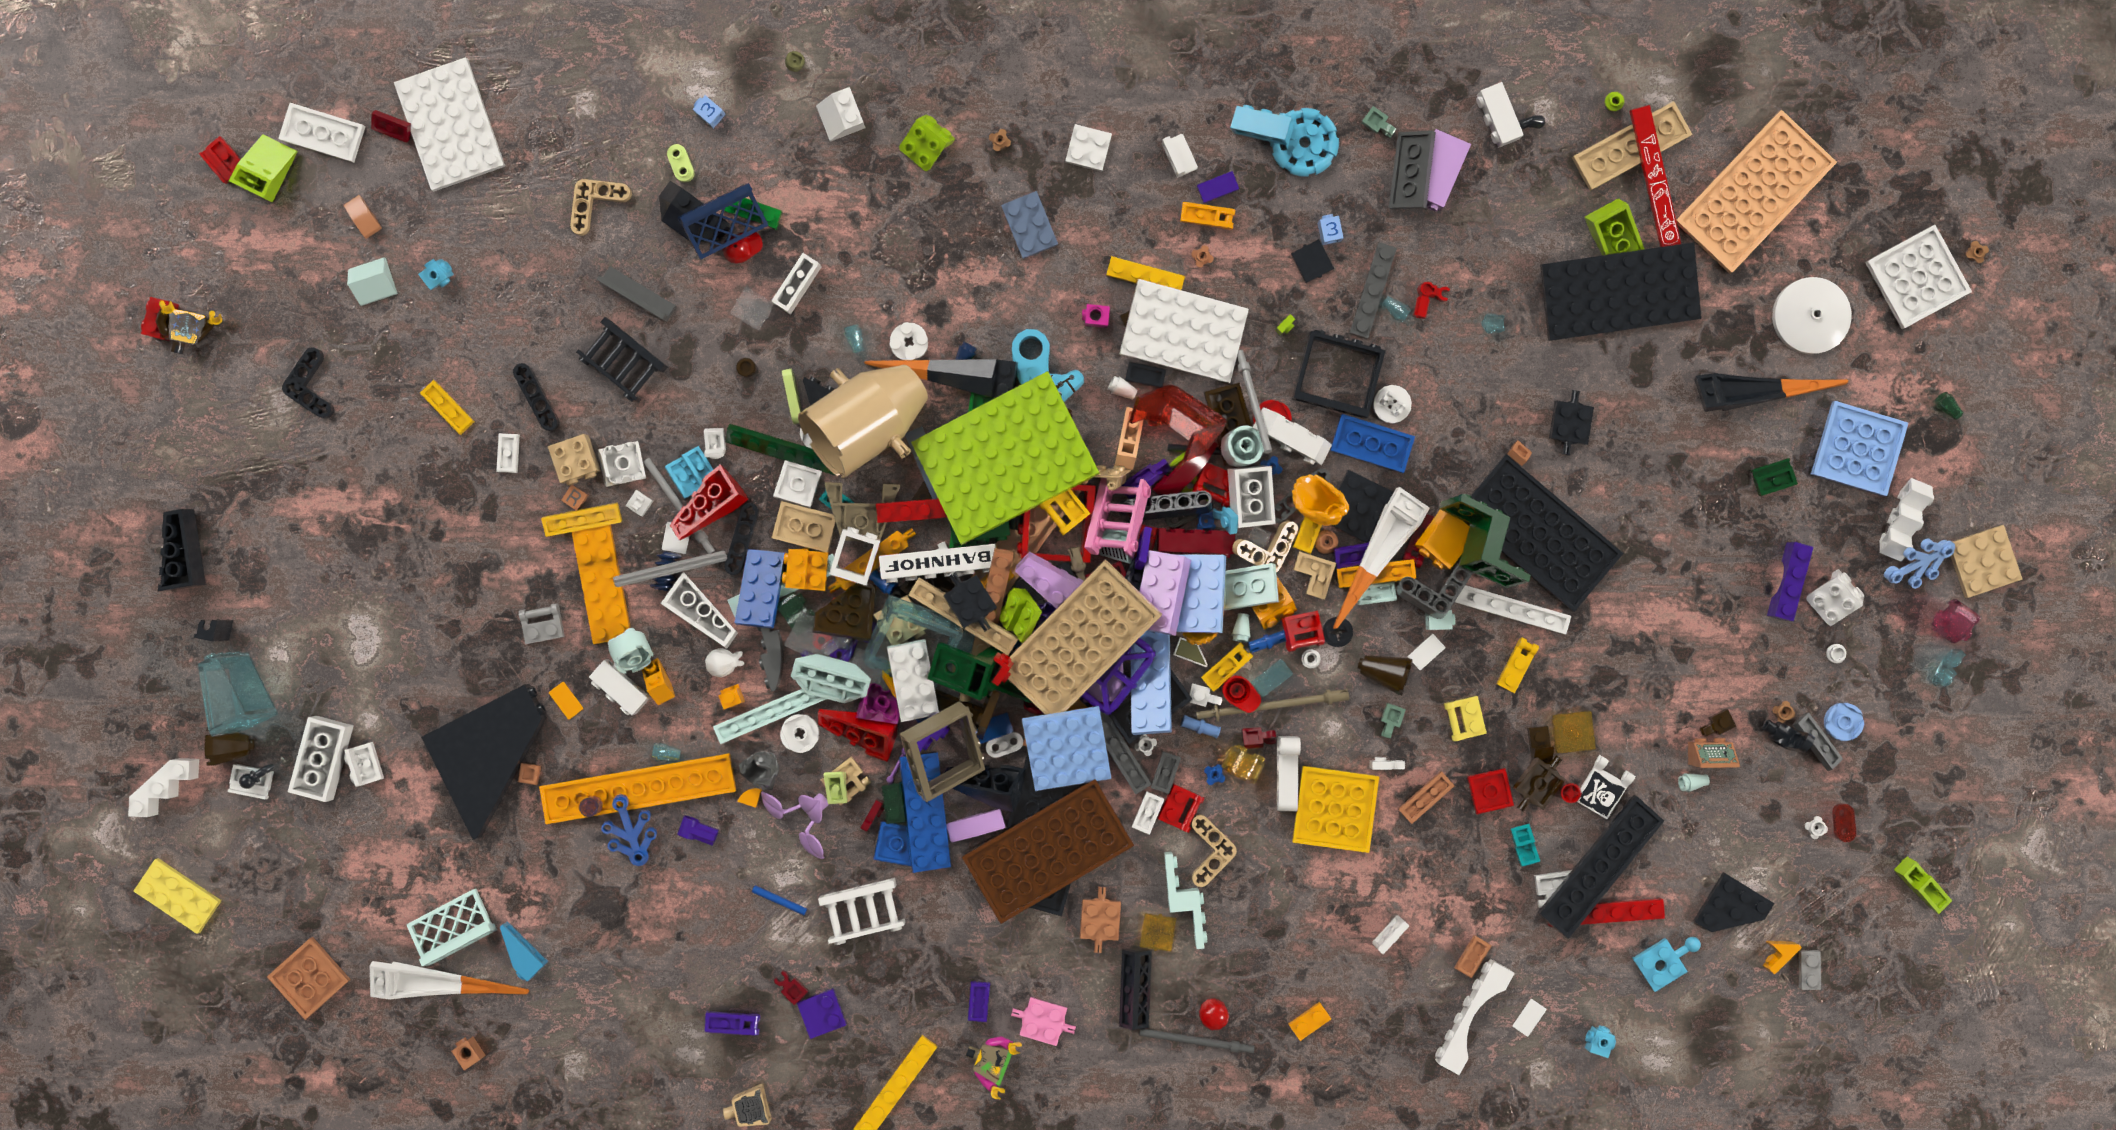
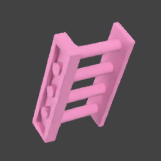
[1084,478,1151,558]

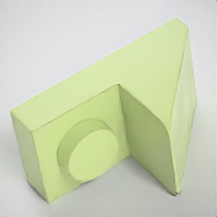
[824,772,848,804]

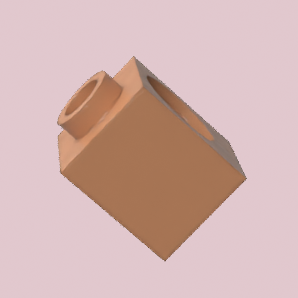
[451,1037,486,1070]

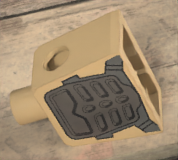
[723,1083,772,1127]

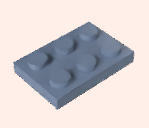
[1001,191,1058,259]

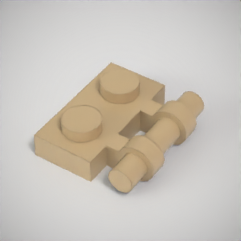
[821,756,871,805]

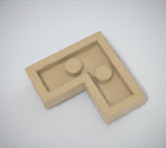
[1293,552,1336,600]

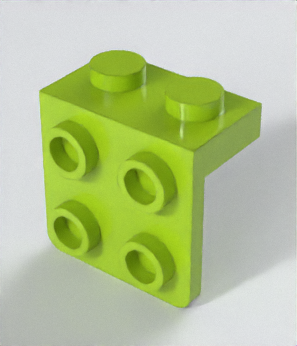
[899,115,955,171]

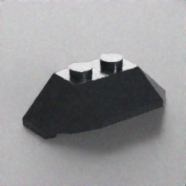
[659,181,731,243]

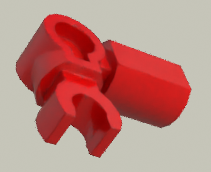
[1413,282,1450,319]

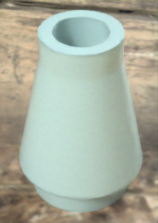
[1232,613,1250,642]
[1678,773,1710,792]

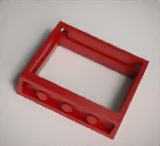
[1016,484,1096,563]

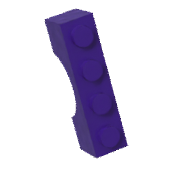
[1767,542,1814,621]

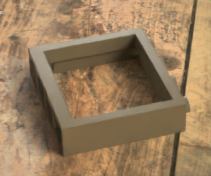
[900,701,985,802]

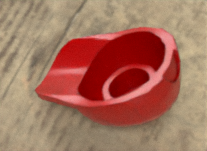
[722,232,763,264]
[1222,675,1261,713]

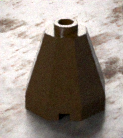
[205,726,255,766]

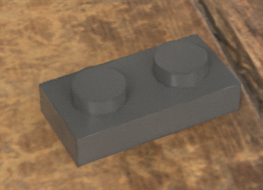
[1151,751,1181,794]

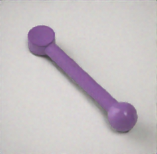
[886,747,906,784]

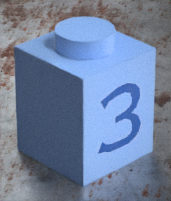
[693,95,726,129]
[1317,214,1343,245]

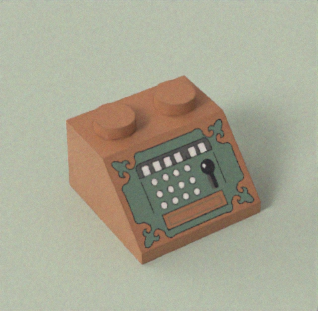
[1688,738,1740,768]

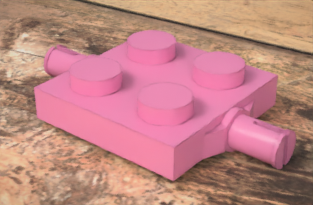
[1011,997,1076,1046]

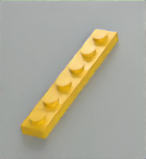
[853,1035,937,1130]

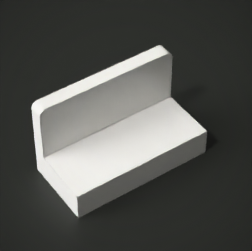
[1162,134,1198,178]

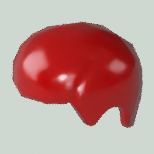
[1199,998,1229,1031]

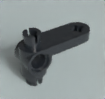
[1762,719,1815,753]

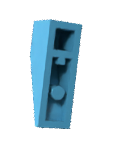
[500,921,548,982]

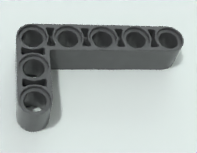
[1397,560,1473,619]

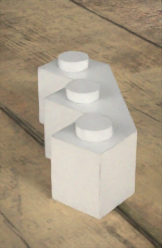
[1253,407,1332,465]
[1879,478,1934,561]
[128,758,199,817]

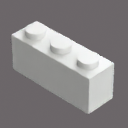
[1476,82,1524,148]
[772,253,821,315]
[589,659,651,715]

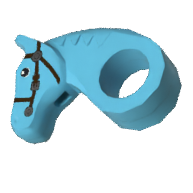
[1012,329,1084,402]

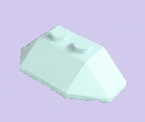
[791,654,871,703]

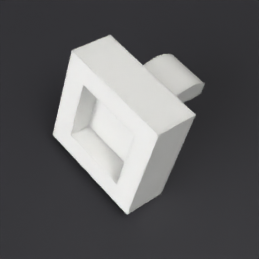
[626,490,653,517]

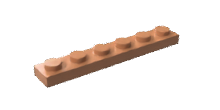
[971,548,1014,656]

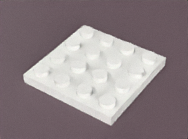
[1865,225,1972,329]

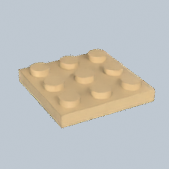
[1951,525,2022,598]

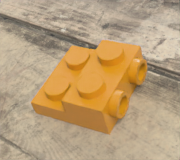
[782,549,829,591]

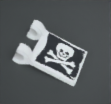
[1576,755,1636,819]

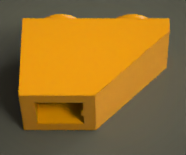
[642,658,675,705]

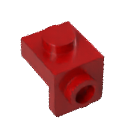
[992,652,1014,686]

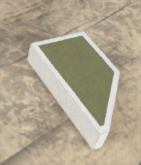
[1173,637,1208,667]

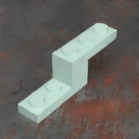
[1164,852,1207,949]

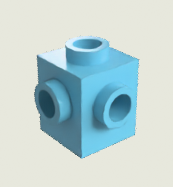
[418,259,454,290]
[1585,1025,1616,1058]

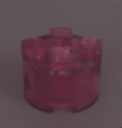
[1931,599,1981,644]

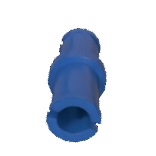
[1247,630,1286,654]

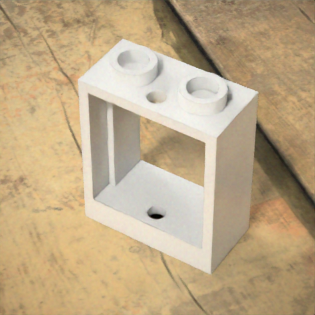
[829,527,880,585]

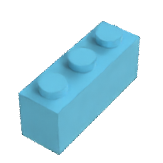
[1230,105,1294,146]

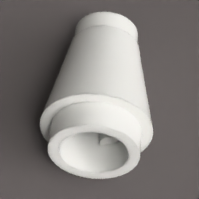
[1108,376,1138,400]

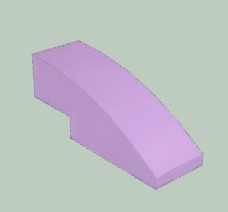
[946,808,1006,842]

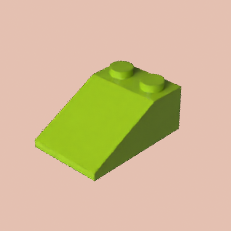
[1584,199,1644,255]

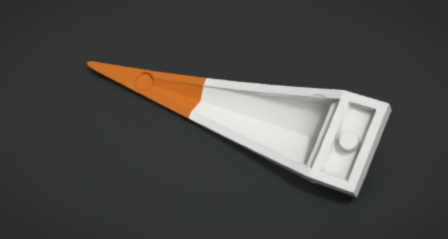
[1333,487,1430,629]
[370,961,529,999]

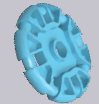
[1270,108,1339,177]

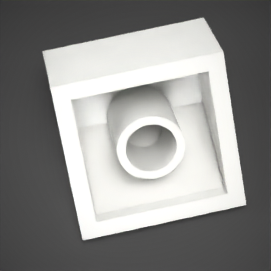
[816,87,865,142]

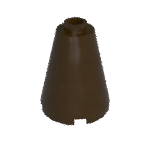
[1357,655,1413,696]

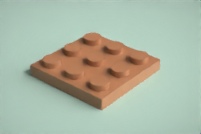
[267,937,351,1020]

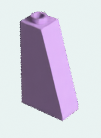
[1427,129,1471,212]

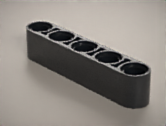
[1119,491,1214,522]

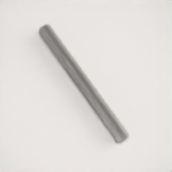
[613,551,727,587]

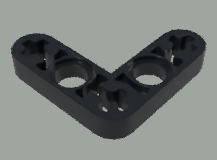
[282,348,334,418]

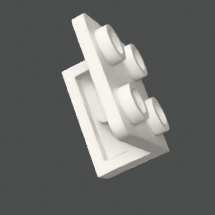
[1806,569,1864,626]

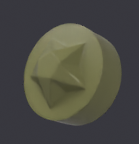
[785,51,805,72]

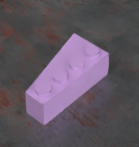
[1015,551,1084,609]

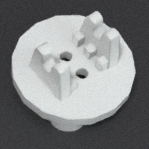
[1372,385,1412,424]

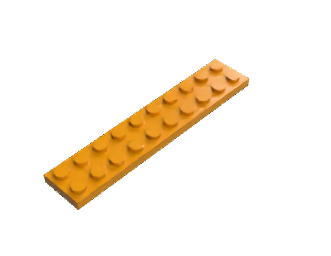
[539,753,736,824]

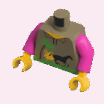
[965,1036,1022,1100]

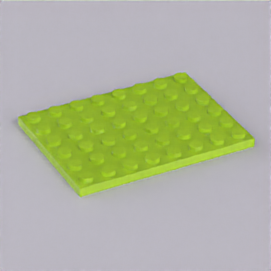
[911,371,1100,545]

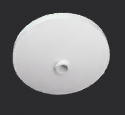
[1772,277,1851,354]

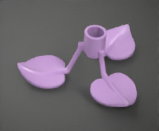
[761,791,829,859]

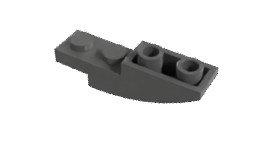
[757,627,784,692]

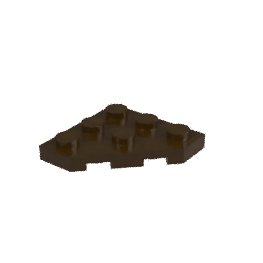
[812,583,876,642]

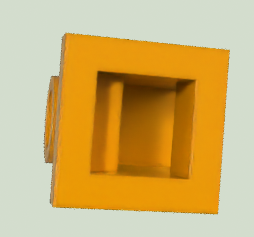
[718,684,745,710]

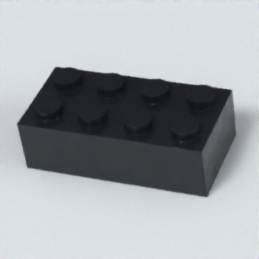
[1109,668,1193,744]

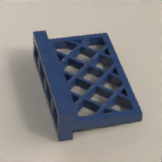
[677,183,769,260]

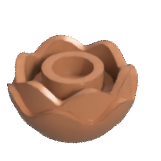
[1315,530,1338,554]

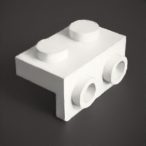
[344,742,384,787]

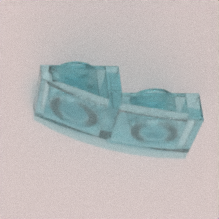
[1933,649,1966,687]

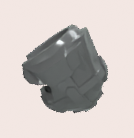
[739,751,779,791]

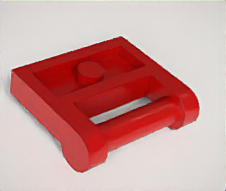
[1192,462,1230,508]
[1281,611,1325,652]
[1157,783,1205,833]

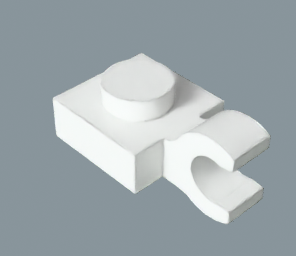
[1189,683,1222,707]

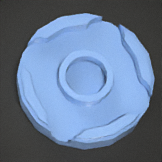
[1824,703,1864,741]

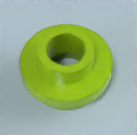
[1605,92,1624,111]

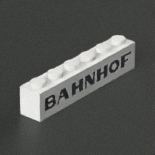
[879,544,996,583]

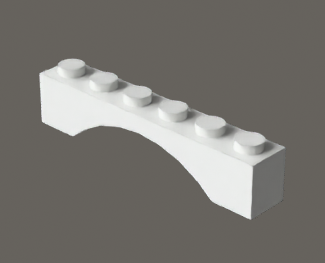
[1435,959,1515,1075]

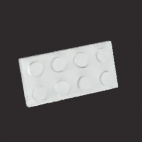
[278,103,365,163]
[887,639,939,722]

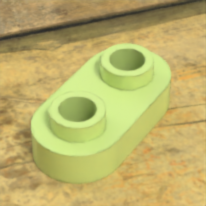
[667,144,694,183]

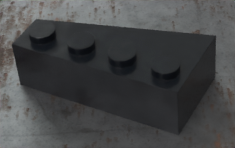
[158,509,206,591]

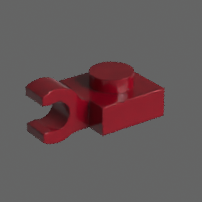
[1242,727,1276,749]

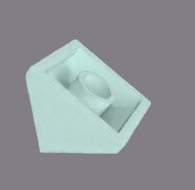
[347,257,398,306]

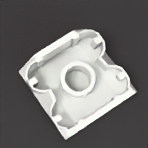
[598,441,646,487]

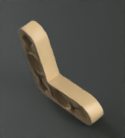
[570,179,632,236]
[1232,520,1298,572]
[1191,814,1237,887]

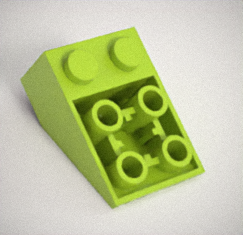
[229,134,298,202]

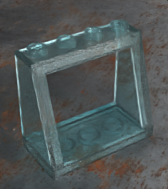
[863,595,963,688]
[198,651,278,737]

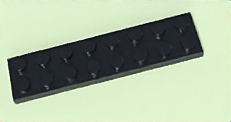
[1537,795,1664,939]

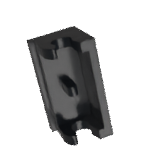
[194,619,233,642]

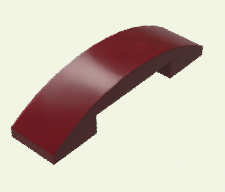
[1153,432,1218,496]

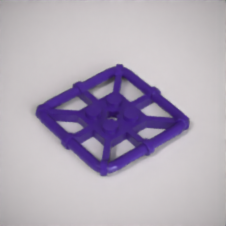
[1081,638,1156,715]

